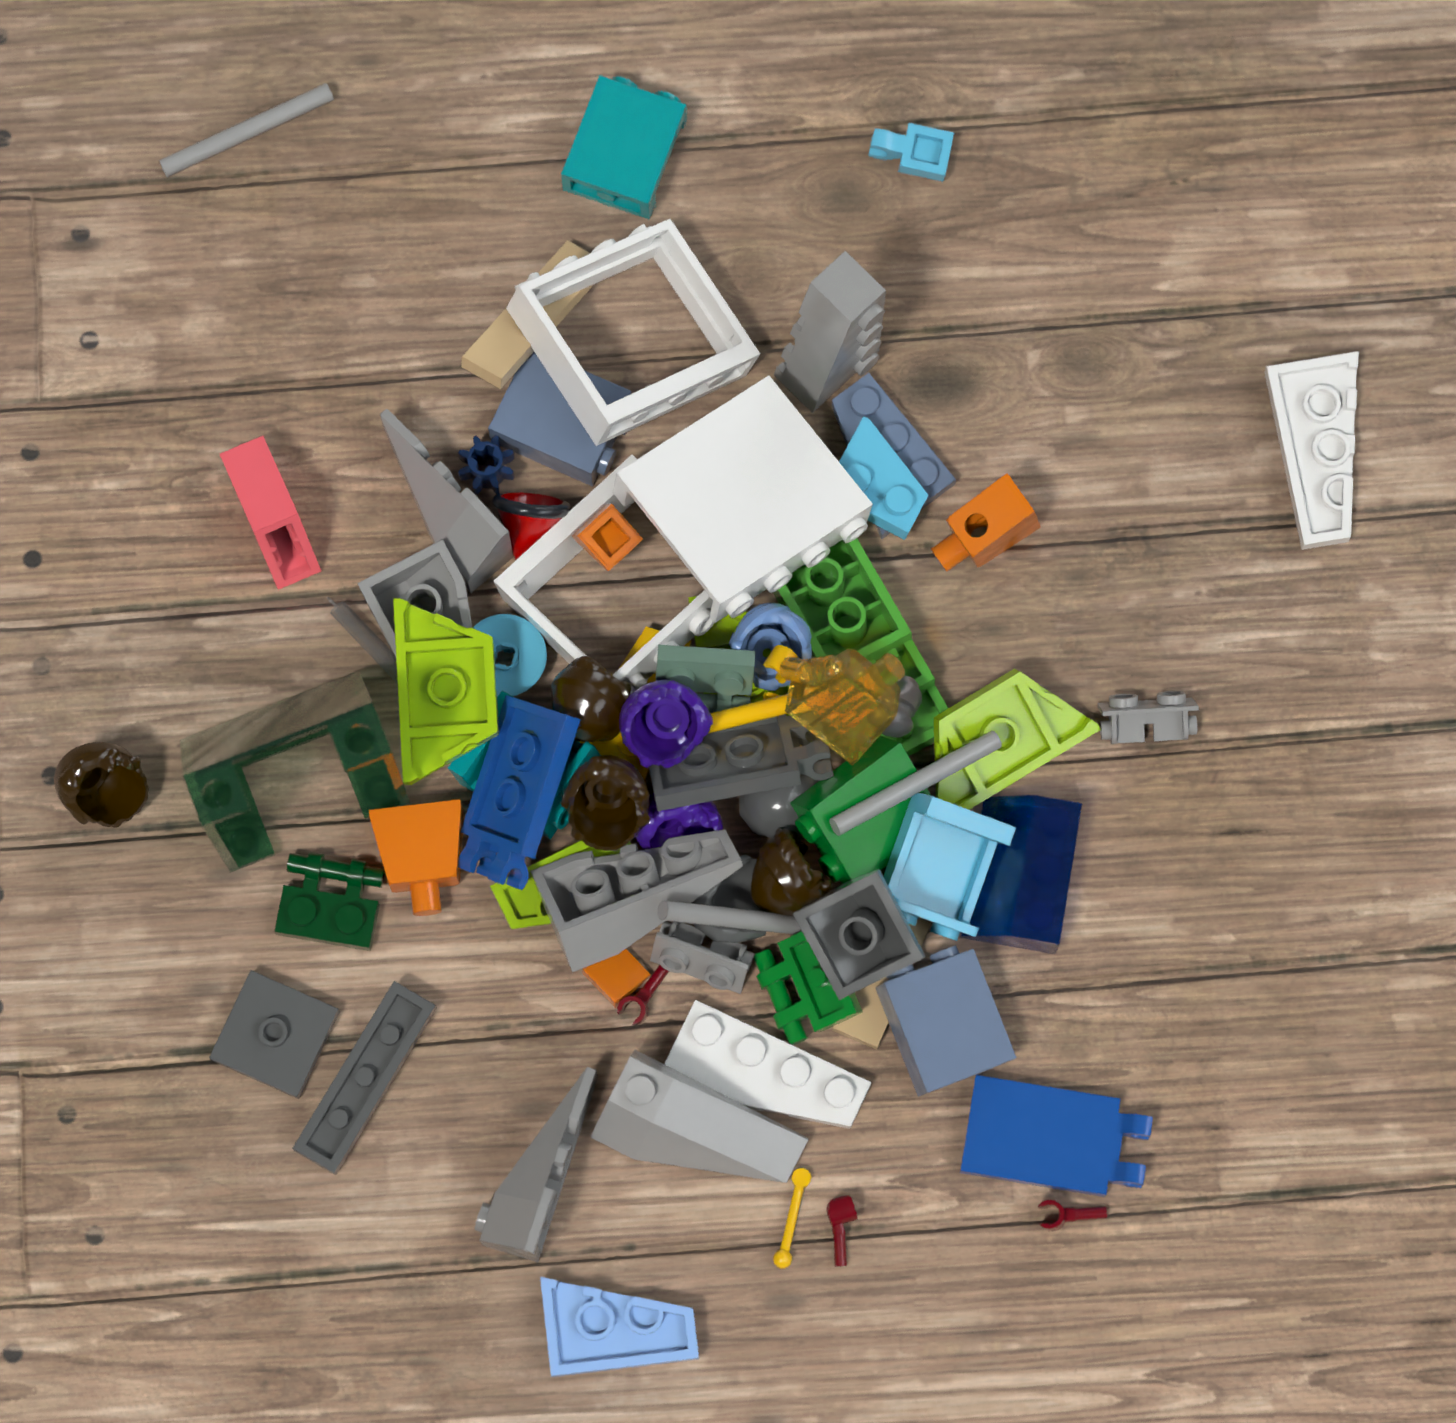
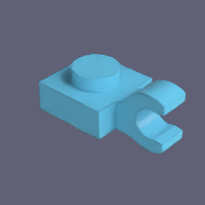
[868,123,954,182]

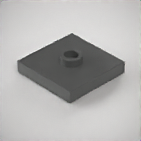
[209,970,340,1099]

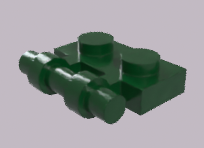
[274,852,385,951]

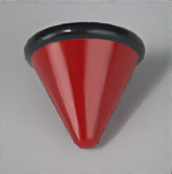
[492,492,572,561]

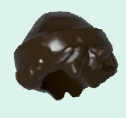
[551,656,631,742]
[54,742,149,828]
[561,755,650,851]
[751,828,832,916]

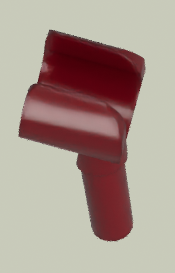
[617,964,669,1025]
[826,1195,858,1267]
[1038,1200,1107,1231]

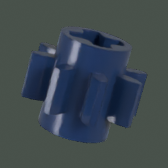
[458,435,515,495]

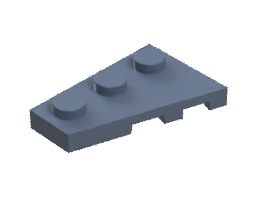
[831,373,956,540]

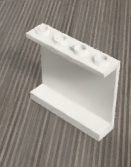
[613,375,873,623]

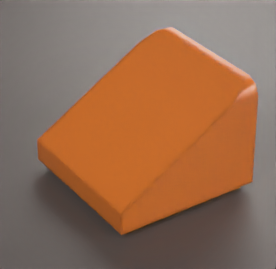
[572,504,643,571]
[582,949,651,1008]

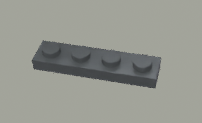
[292,981,437,1175]

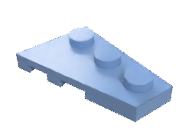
[540,1277,699,1377]

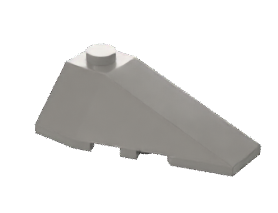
[380,409,513,593]
[357,539,472,658]
[531,830,743,972]
[591,1050,809,1183]
[474,1067,598,1263]

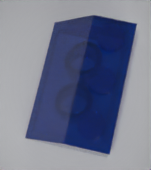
[960,795,1082,954]

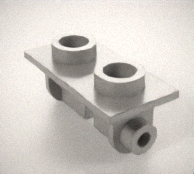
[1097,691,1199,744]
[650,921,755,994]

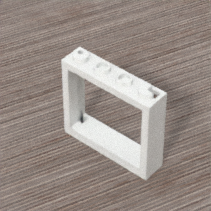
[506,219,760,446]
[494,455,715,695]

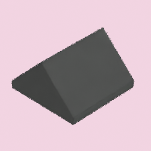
[793,869,925,1000]

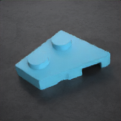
[839,416,928,540]

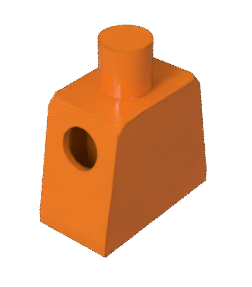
[931,473,1041,572]
[369,799,464,916]

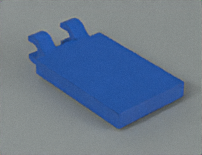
[458,695,580,890]
[960,1075,1153,1197]

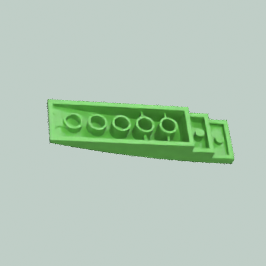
[773,538,948,756]

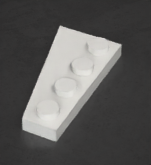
[1264,351,1359,550]
[664,1000,871,1129]

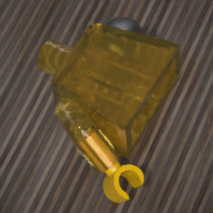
[763,645,922,765]

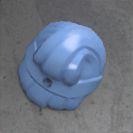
[729,603,812,691]

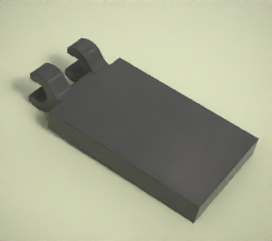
[649,709,834,811]

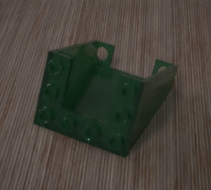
[180,671,410,873]

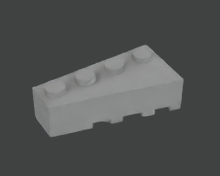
[774,251,886,413]

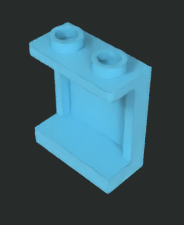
[883,793,1016,941]

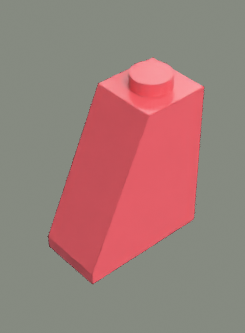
[220,436,322,590]

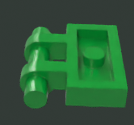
[753,931,863,1045]

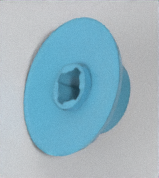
[473,614,547,697]

